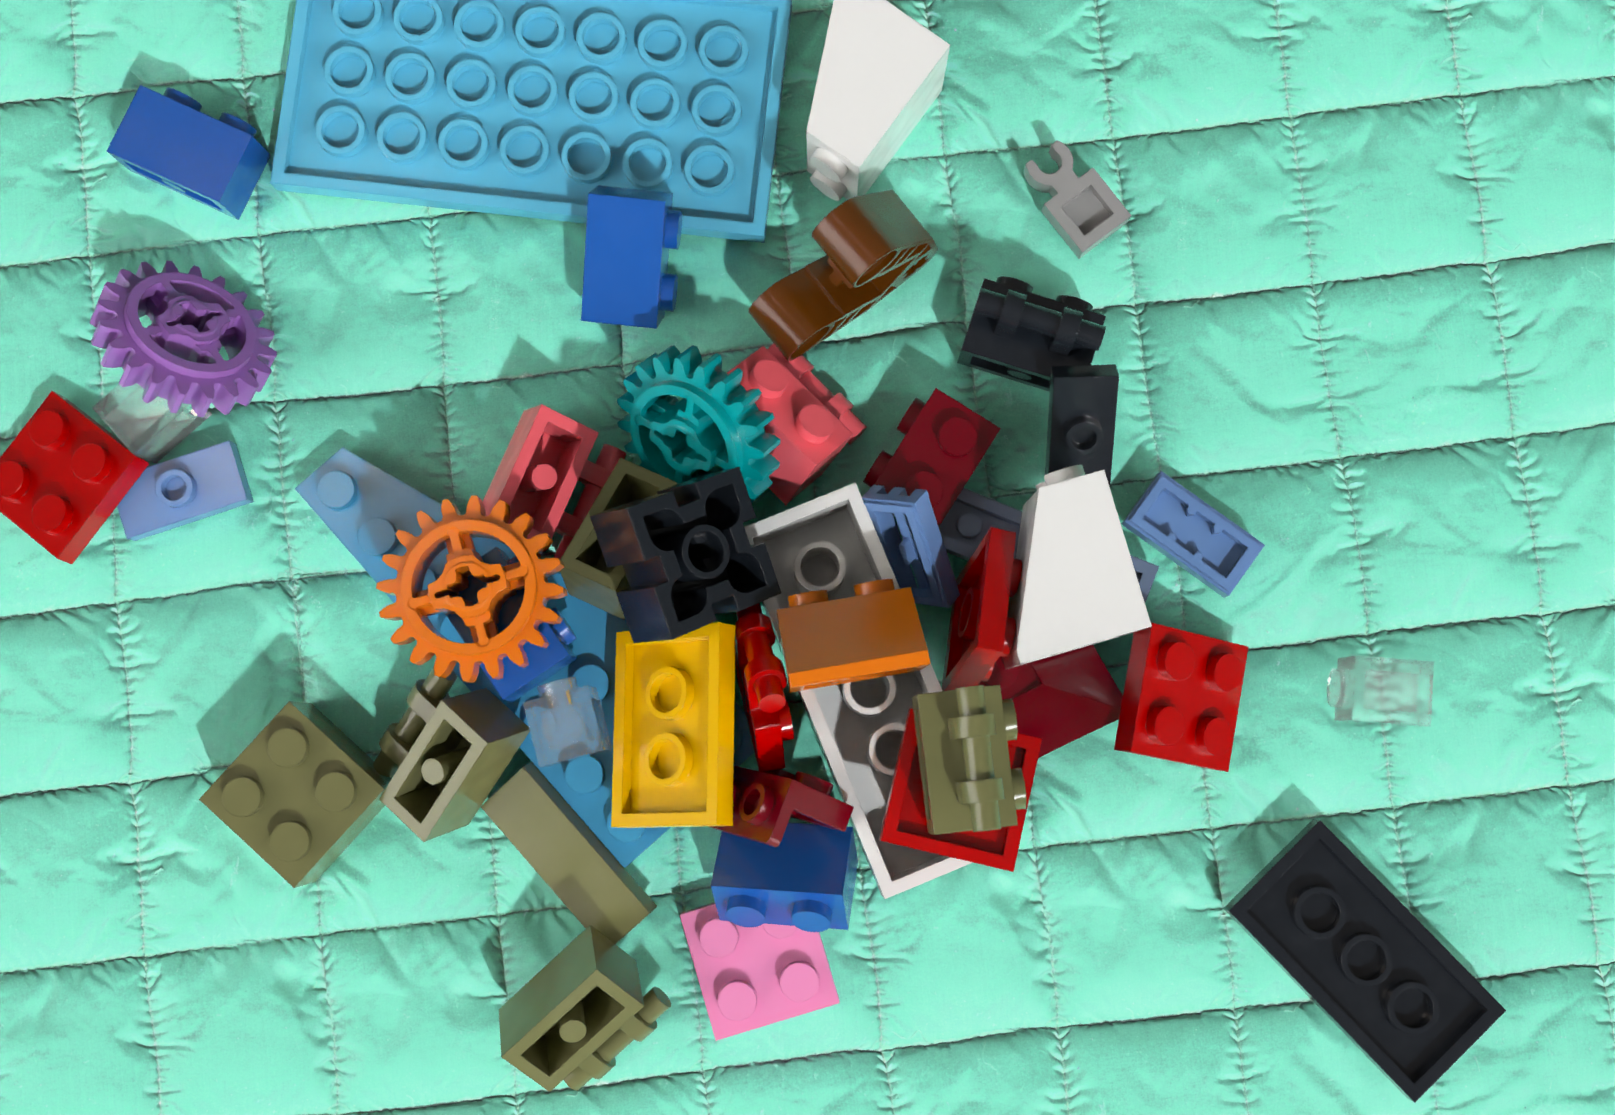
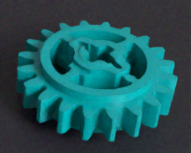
[617,345,781,503]

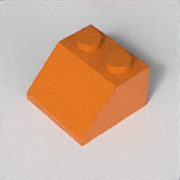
[777,579,930,693]

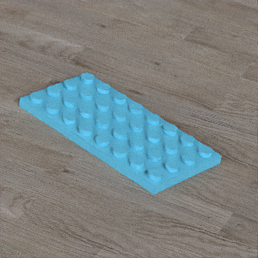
[270,0,792,243]

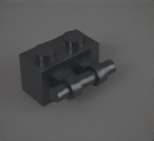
[957,276,1106,392]

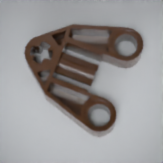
[748,189,938,361]

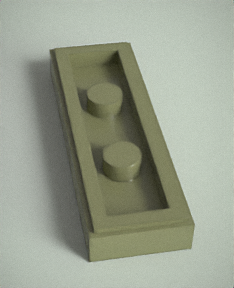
[481,762,657,944]

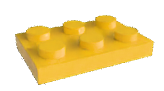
[611,622,736,828]

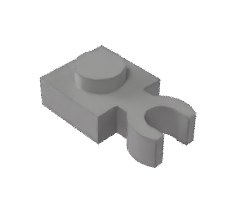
[1023,140,1132,259]

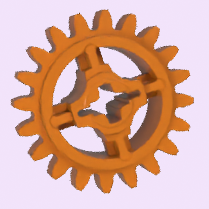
[376,495,567,683]

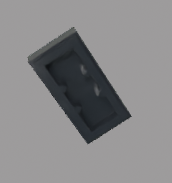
[1045,364,1119,485]

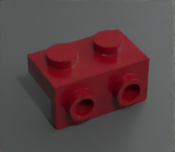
[863,388,1001,527]
[708,766,854,847]

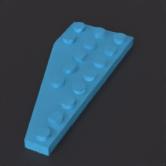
[295,447,754,868]

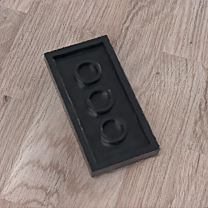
[1223,819,1506,1103]

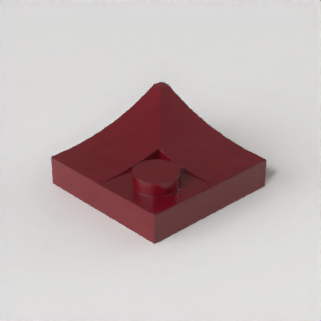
[977,645,1123,758]

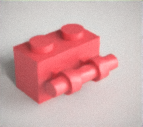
[727,343,867,505]
[483,404,626,559]

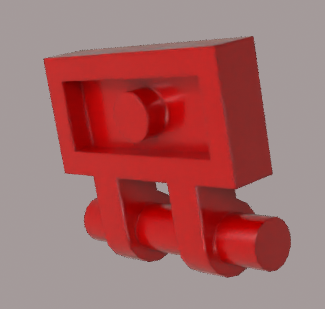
[735,603,794,772]

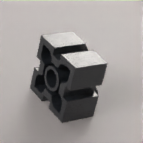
[590,467,781,643]

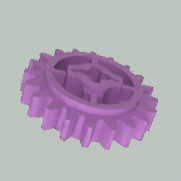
[90,261,277,417]

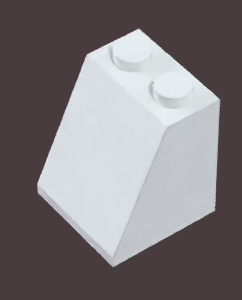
[806,0,950,201]
[1002,465,1152,669]

